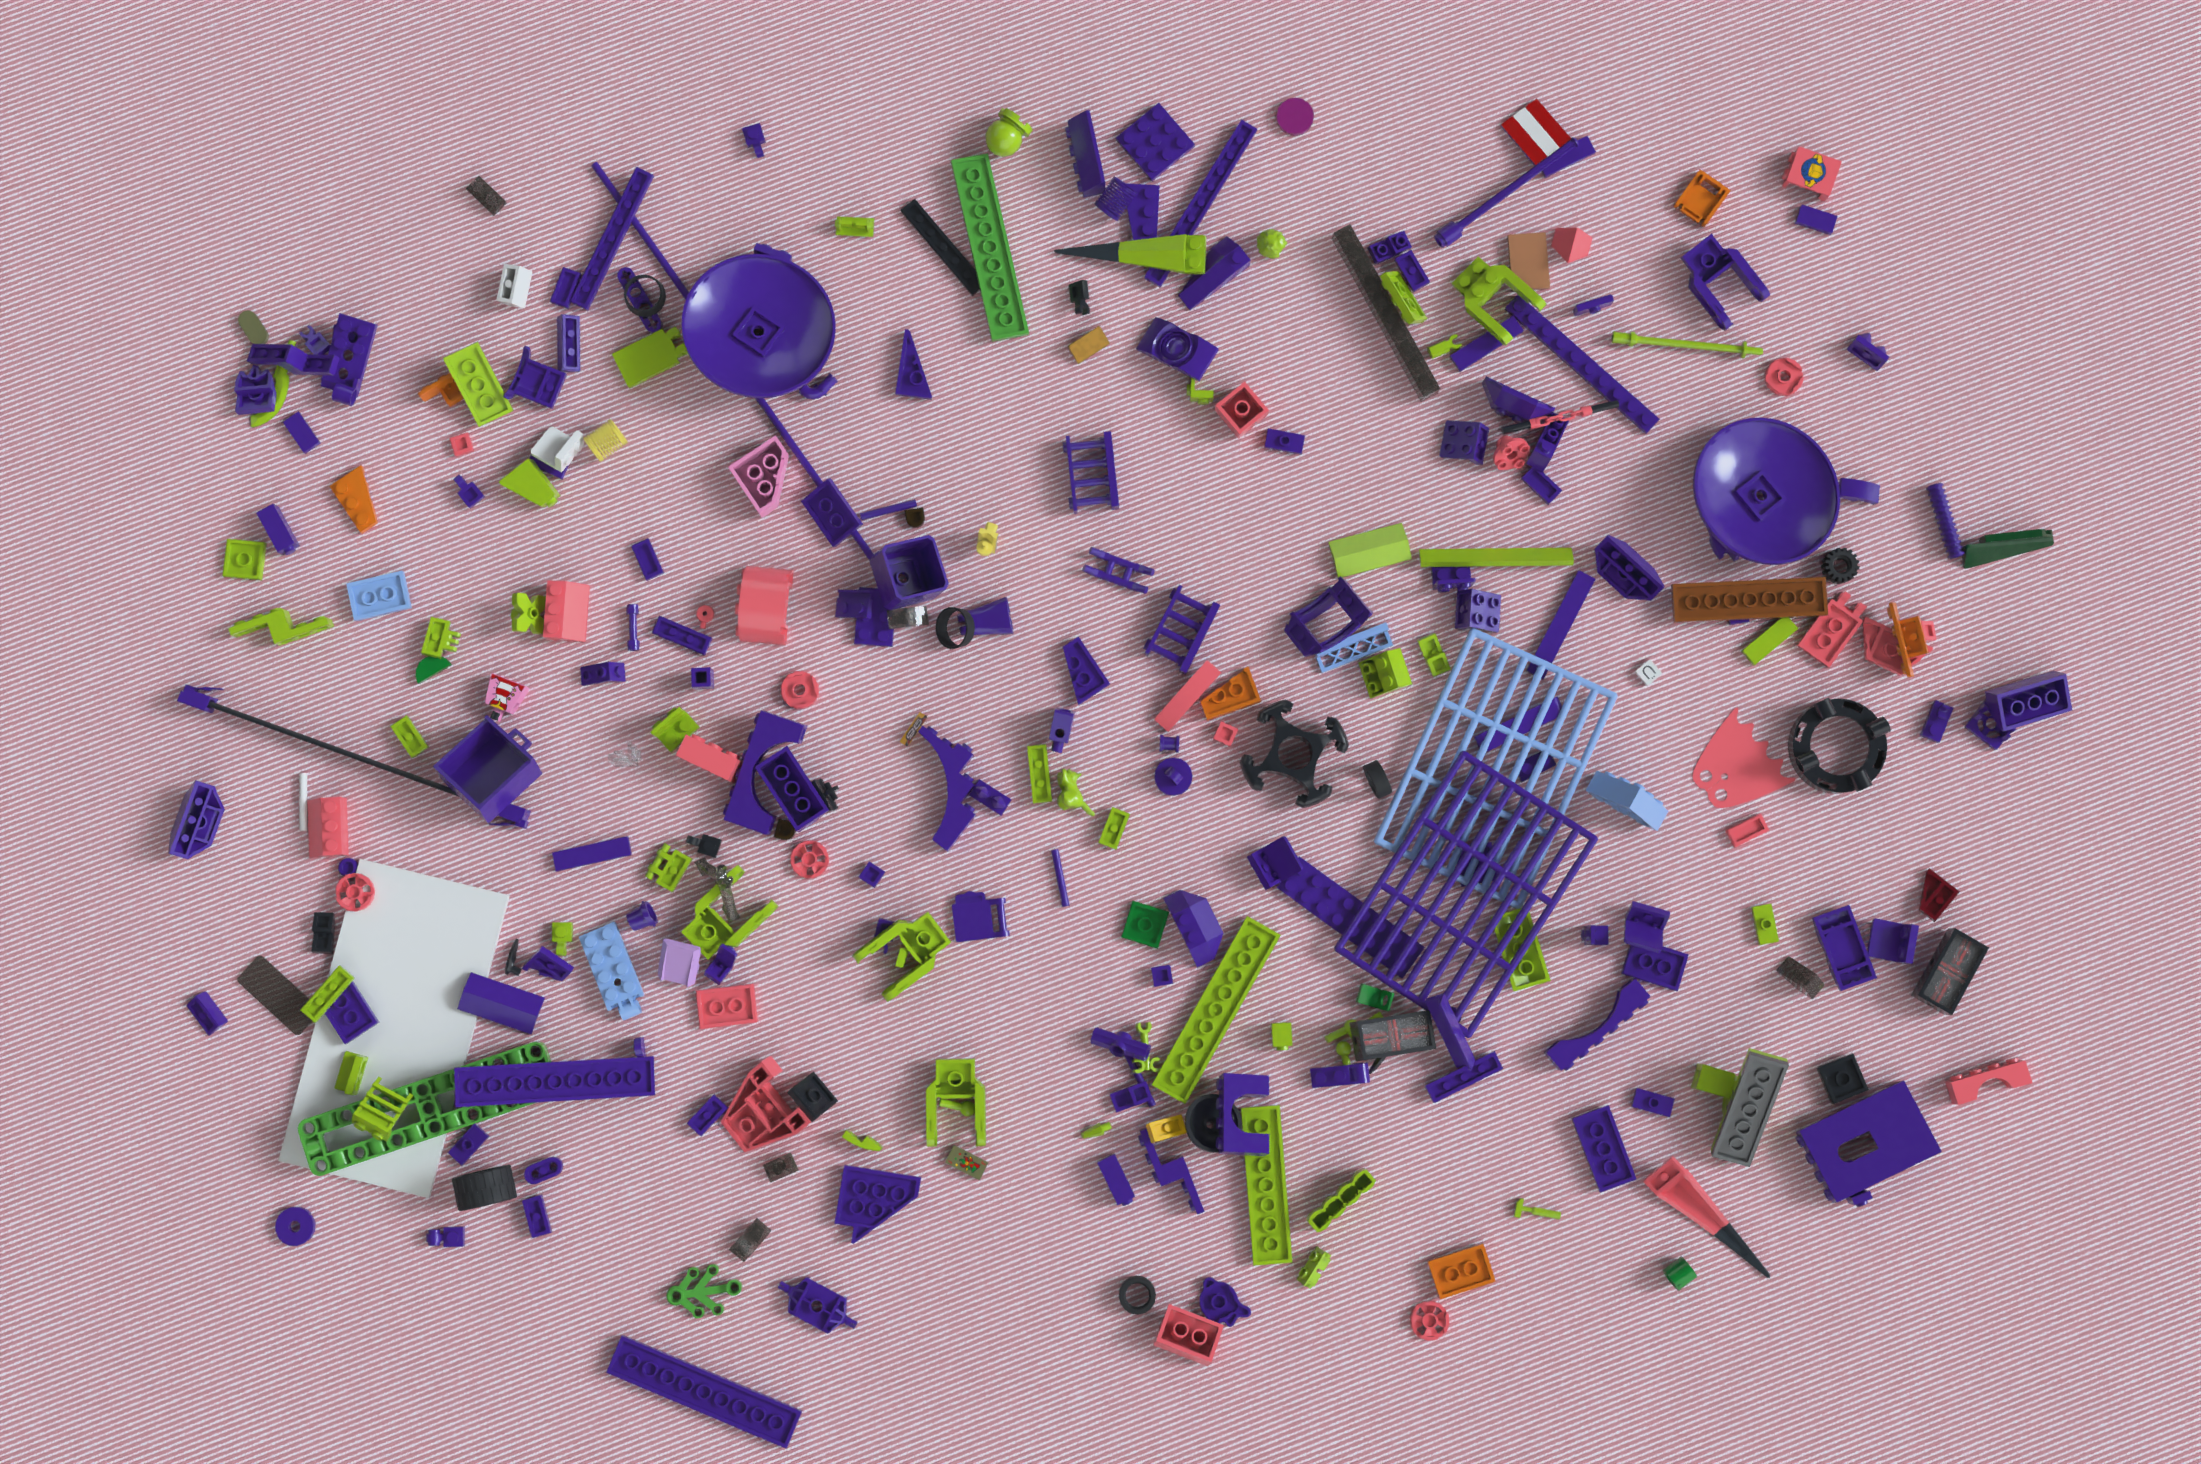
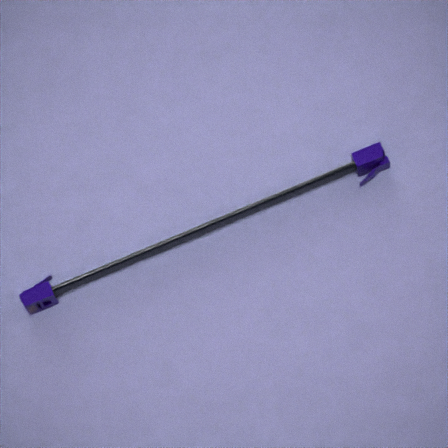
[177,684,531,829]

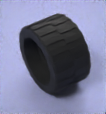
[452,1164,517,1211]

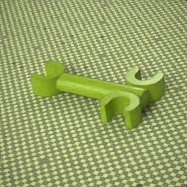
[1132,1022,1161,1074]

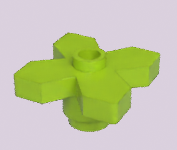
[511,593,546,635]

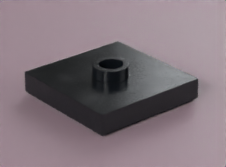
[1816,1053,1869,1104]
[787,1071,838,1122]

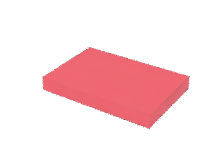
[696,984,758,1029]

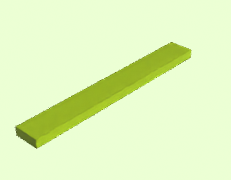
[1419,548,1574,567]

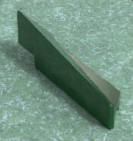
[1962,529,2054,569]

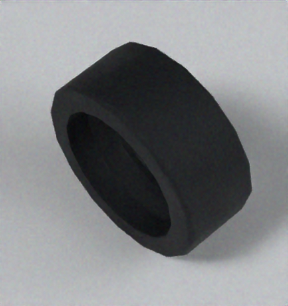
[1363,760,1392,799]
[1119,1275,1156,1315]

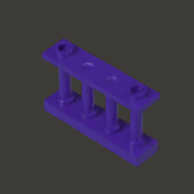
[1062,431,1119,514]
[1143,585,1220,675]

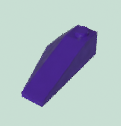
[1179,236,1251,311]

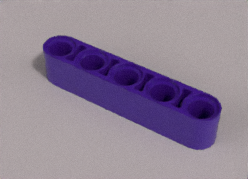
[1474,696,1562,752]

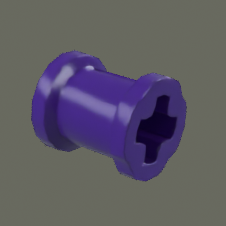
[1159,734,1180,753]

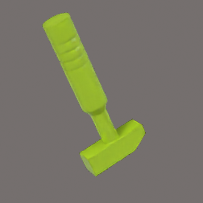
[1514,1198,1561,1220]

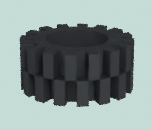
[1821,548,1860,584]

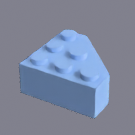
[1586,771,1668,831]

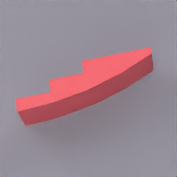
[1154,660,1222,732]

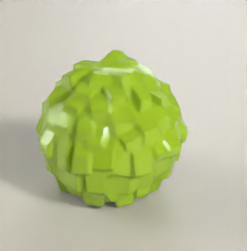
[1257,229,1287,259]

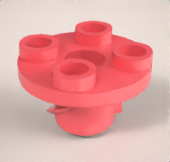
[1493,435,1530,470]

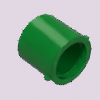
[1662,1256,1697,1291]

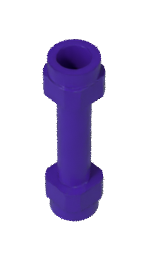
[626,604,640,651]

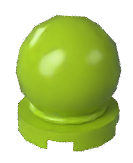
[985,108,1033,157]

